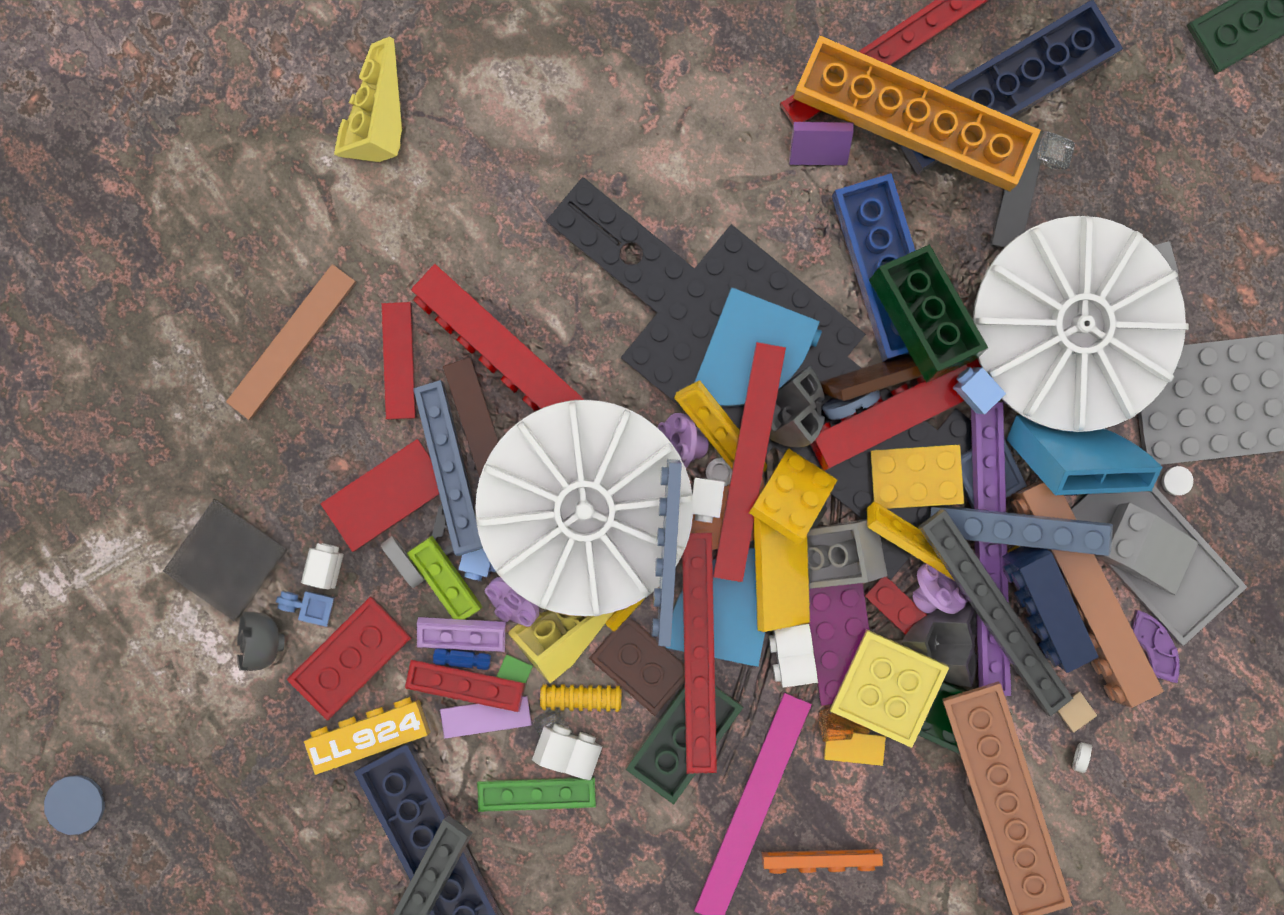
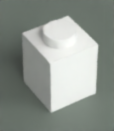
[692,478,725,523]

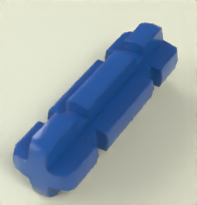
[433,648,491,670]

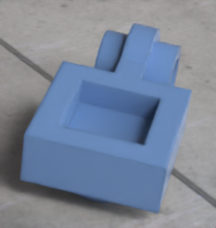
[276,591,335,627]

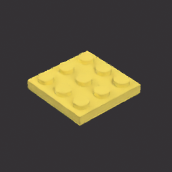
[830,629,949,748]

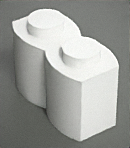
[301,543,344,589]
[768,624,818,688]
[532,724,602,780]

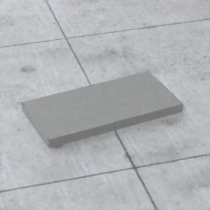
[1071,485,1247,646]

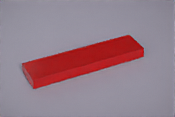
[381,302,416,420]
[405,660,525,712]

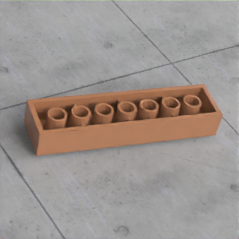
[1010,479,1164,708]

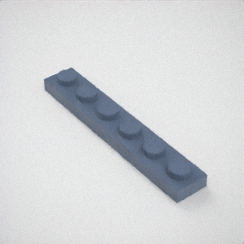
[413,380,483,556]
[651,459,682,647]
[931,505,1113,556]

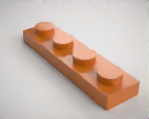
[762,849,883,874]

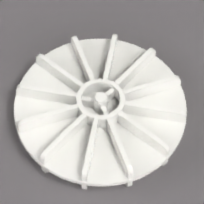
[972,216,1189,432]
[475,400,693,616]

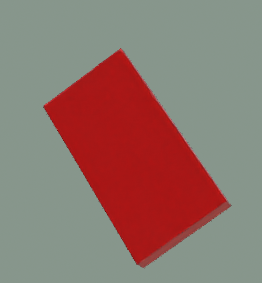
[320,439,440,552]
[286,596,412,721]

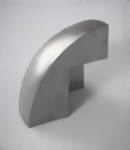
[769,366,825,447]
[902,603,977,687]

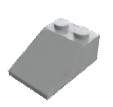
[1095,502,1199,595]
[807,519,888,589]

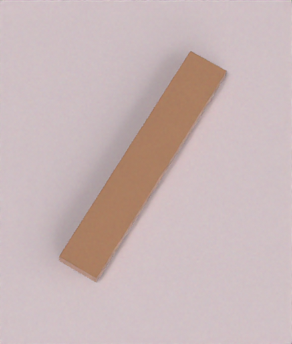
[226,264,357,420]

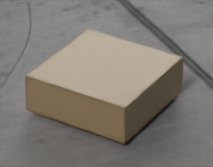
[1057,691,1097,733]

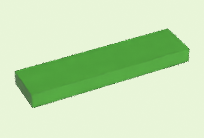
[477,776,596,812]

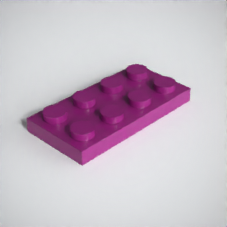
[808,583,869,706]

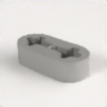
[380,536,425,588]

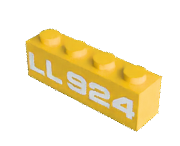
[304,697,431,775]

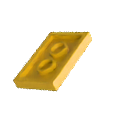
[871,445,964,509]
[749,448,838,545]

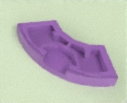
[1131,610,1180,683]

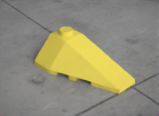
[334,37,402,162]
[507,610,614,683]

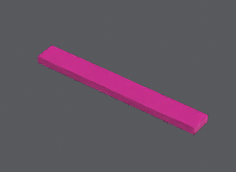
[694,692,812,915]

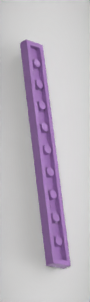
[971,402,1011,696]

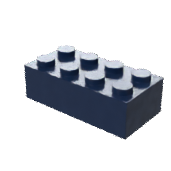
[1002,546,1099,673]

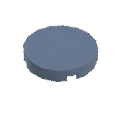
[822,390,881,420]
[44,775,105,835]

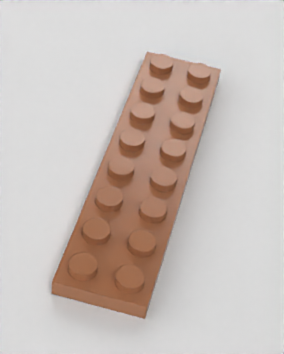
[942,681,1072,915]

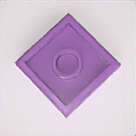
[789,122,854,165]

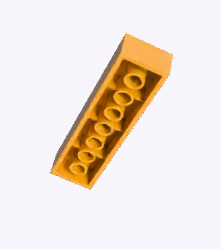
[793,36,1041,192]

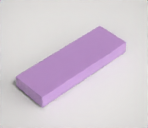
[417,617,506,652]
[440,695,532,739]

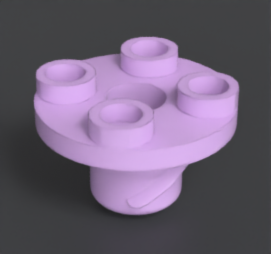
[657,413,709,468]
[913,563,968,614]
[485,577,539,627]

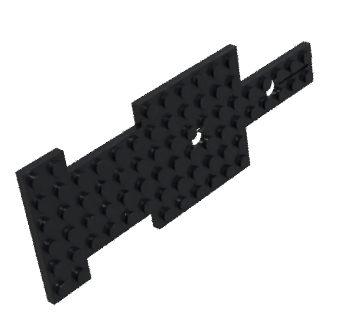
[546,177,972,580]

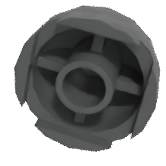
[237,612,285,671]

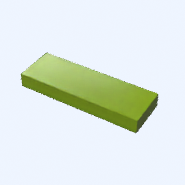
[407,536,483,620]

